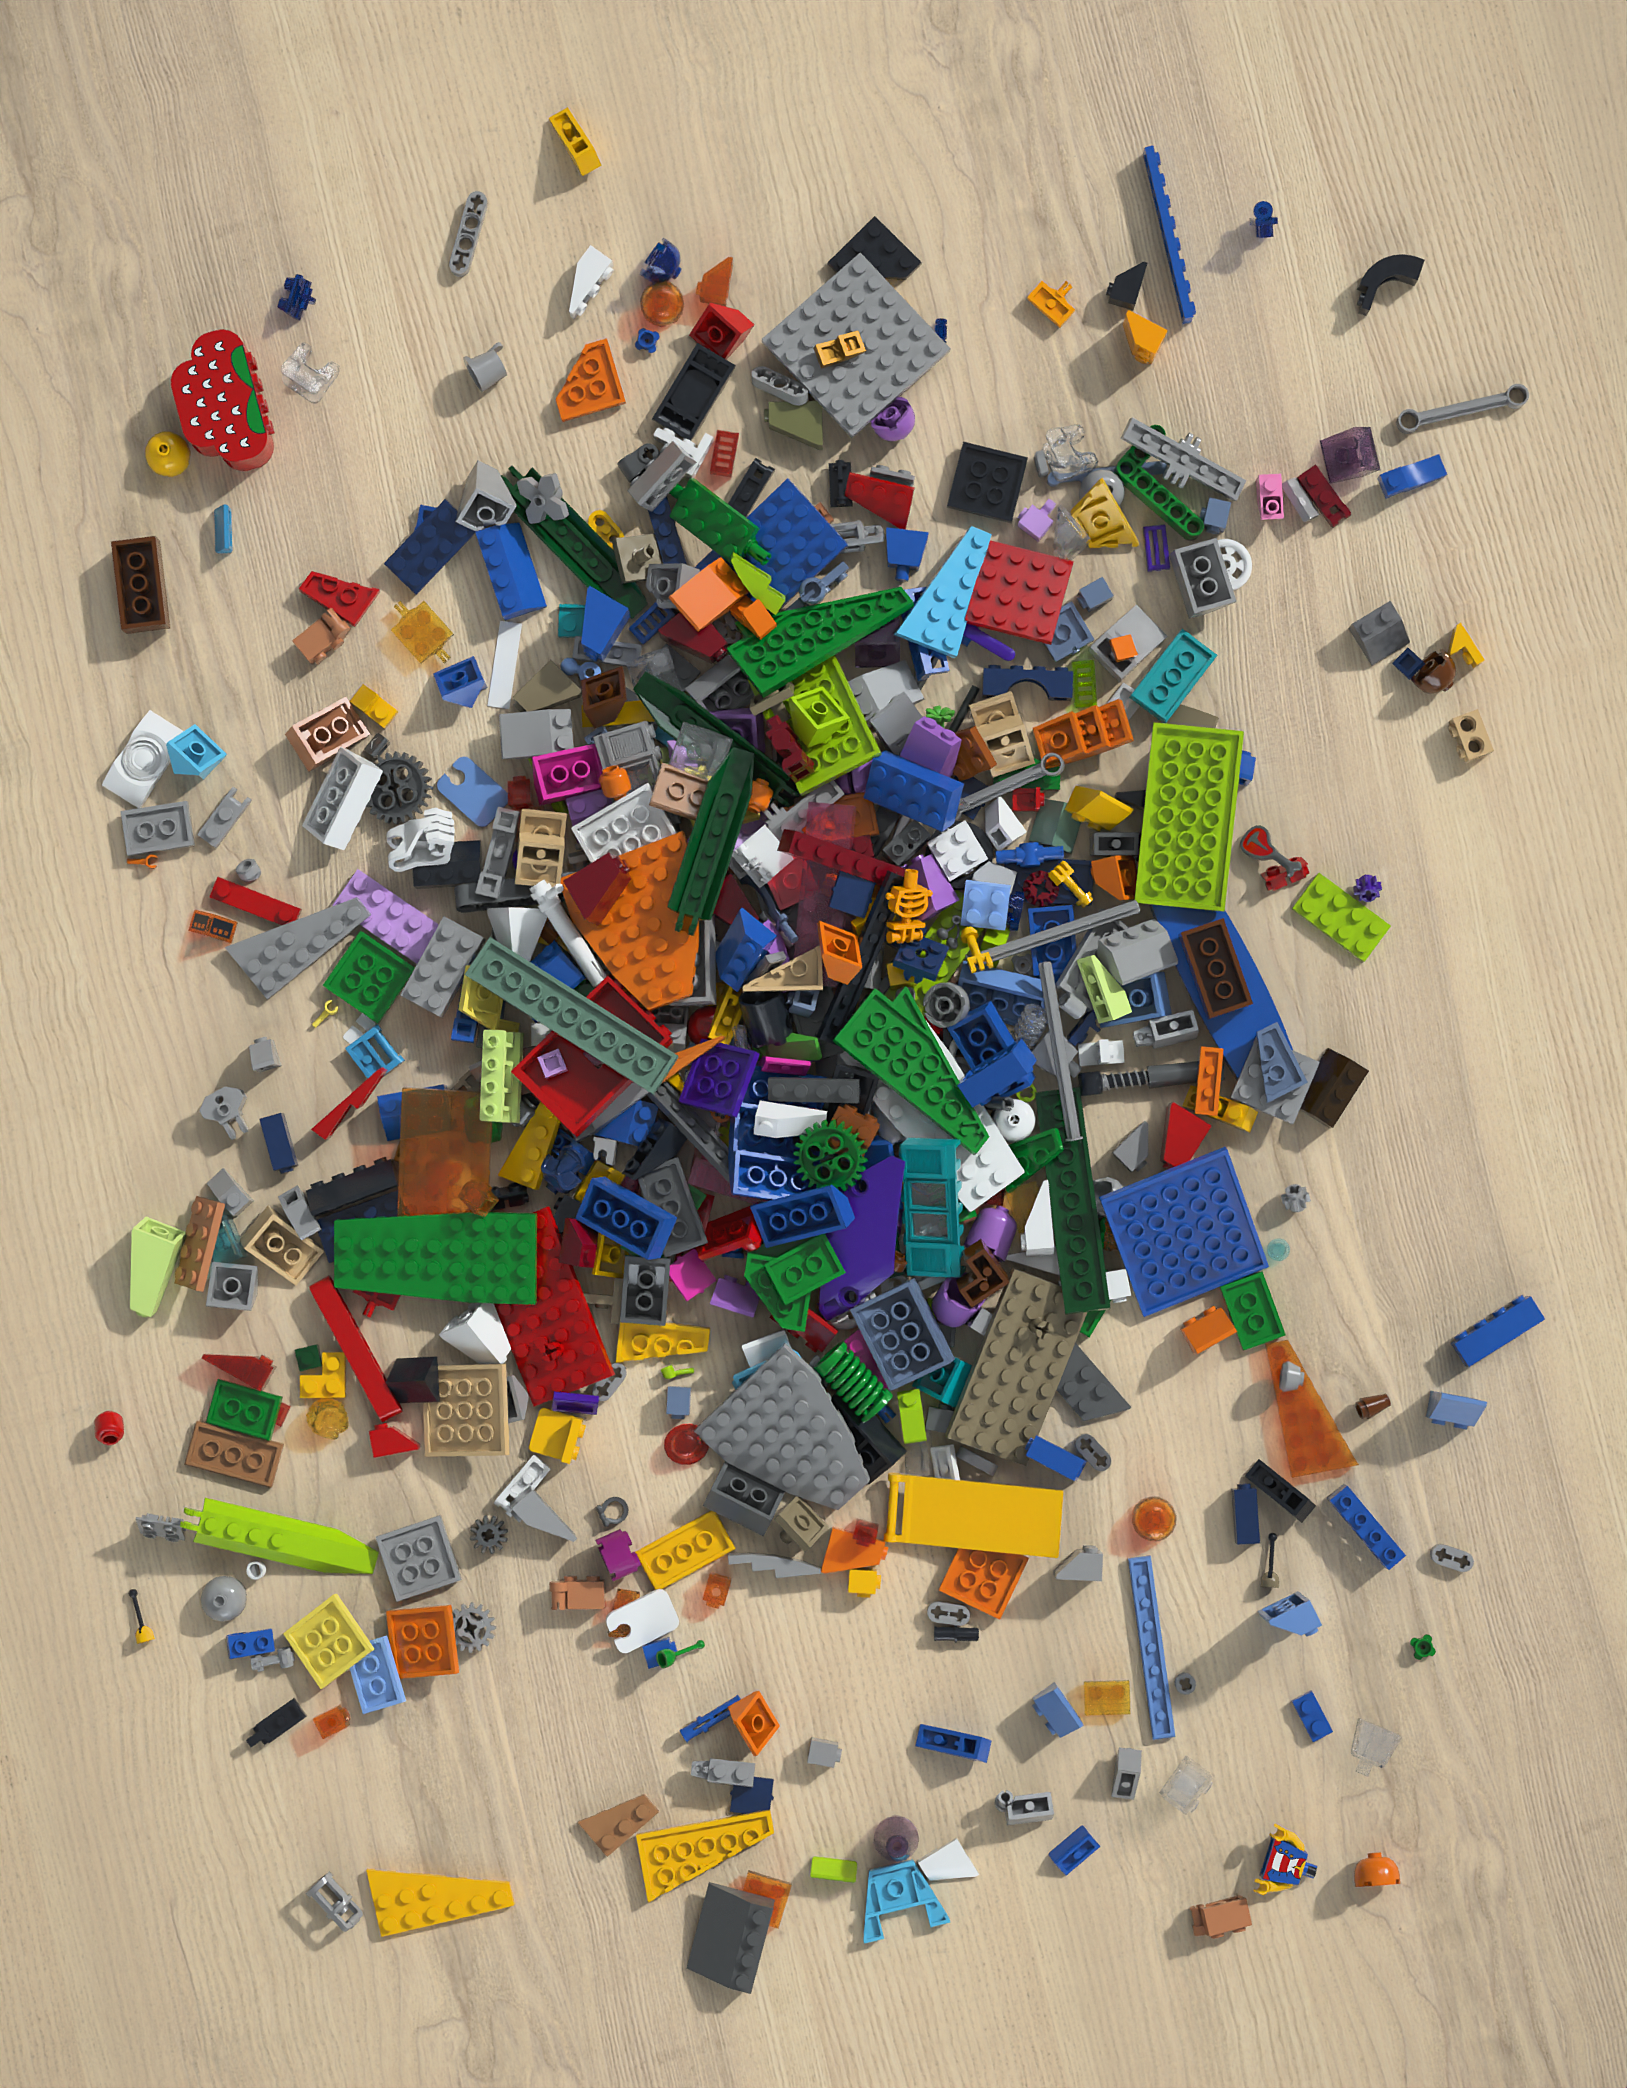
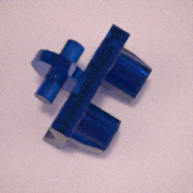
[1250,201,1278,238]
[277,274,316,320]

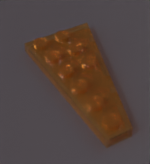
[1265,1340,1359,1478]

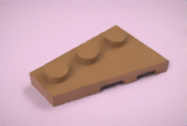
[578,1794,659,1857]

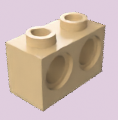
[1448,709,1494,763]

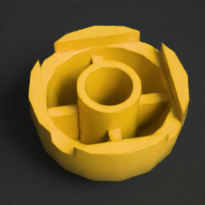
[145,431,191,477]

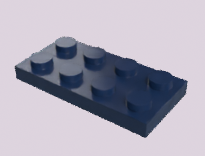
[384,499,476,595]
[1004,859,1093,906]
[317,1190,409,1263]

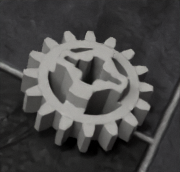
[453,1602,496,1653]

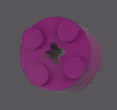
[595,1529,641,1582]

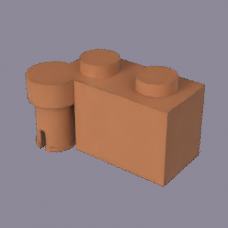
[292,608,351,664]
[549,1575,605,1610]
[1190,1895,1252,1939]

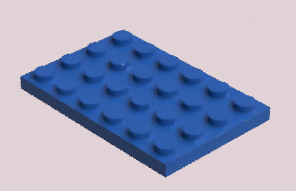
[694,478,848,621]

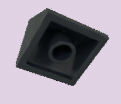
[386,1356,440,1404]

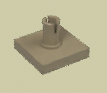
[612,534,662,584]
[750,681,794,722]
[774,1496,829,1552]

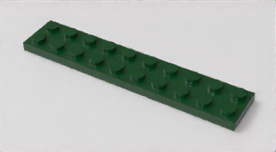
[1035,1087,1111,1315]

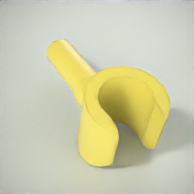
[312,1000,338,1028]

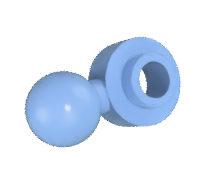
[560,658,601,680]

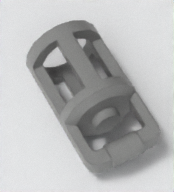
[830,520,885,554]
[306,1871,363,1932]

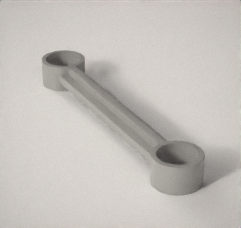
[1396,384,1529,434]
[955,753,1065,821]

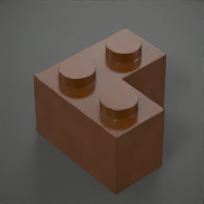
[956,1239,1009,1307]

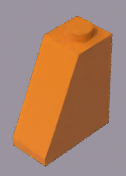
[821,1527,888,1573]

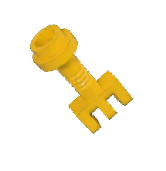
[1048,861,1093,908]
[960,927,994,973]

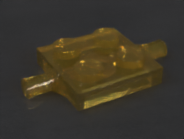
[391,601,454,664]

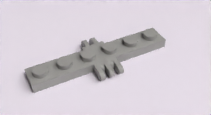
[1120,418,1246,501]
[729,780,844,879]

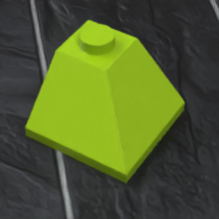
[788,686,850,748]

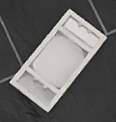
[102,710,184,808]

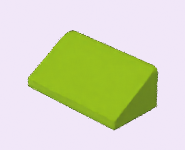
[810,1856,857,1883]

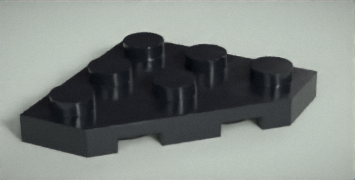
[828,216,922,280]

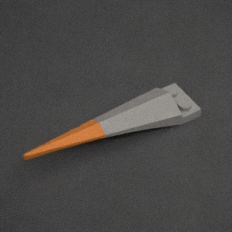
[572,1036,725,1142]

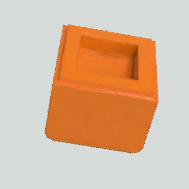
[1109,634,1138,663]

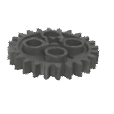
[366,751,433,825]

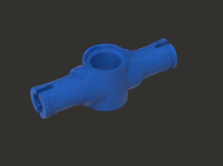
[995,842,1064,868]

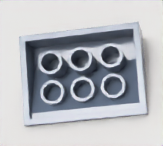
[850,1278,955,1391]

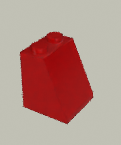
[1160,1102,1211,1170]

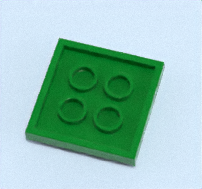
[323,931,415,1024]

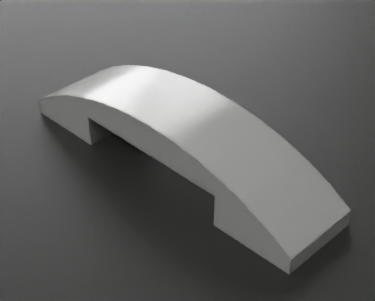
[475,807,520,899]

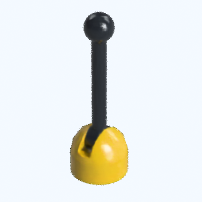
[129,1589,155,1644]

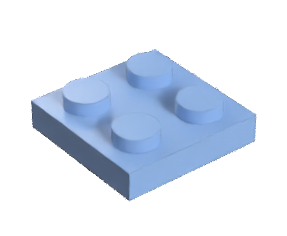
[961,880,1011,931]

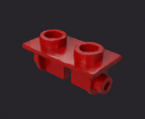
[1260,857,1310,891]

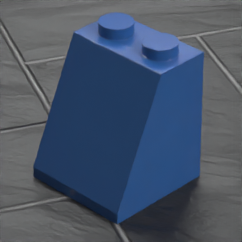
[581,586,630,662]

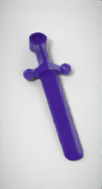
[914,594,1015,661]

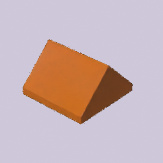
[728,1691,780,1756]

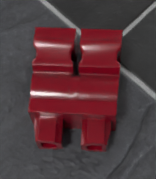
[766,715,815,783]

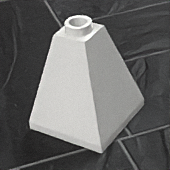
[487,907,547,962]

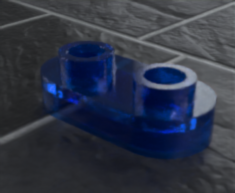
[1006,891,1024,932]

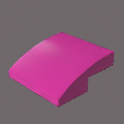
[757,1056,811,1076]

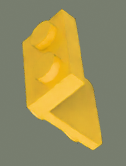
[529,1408,586,1464]

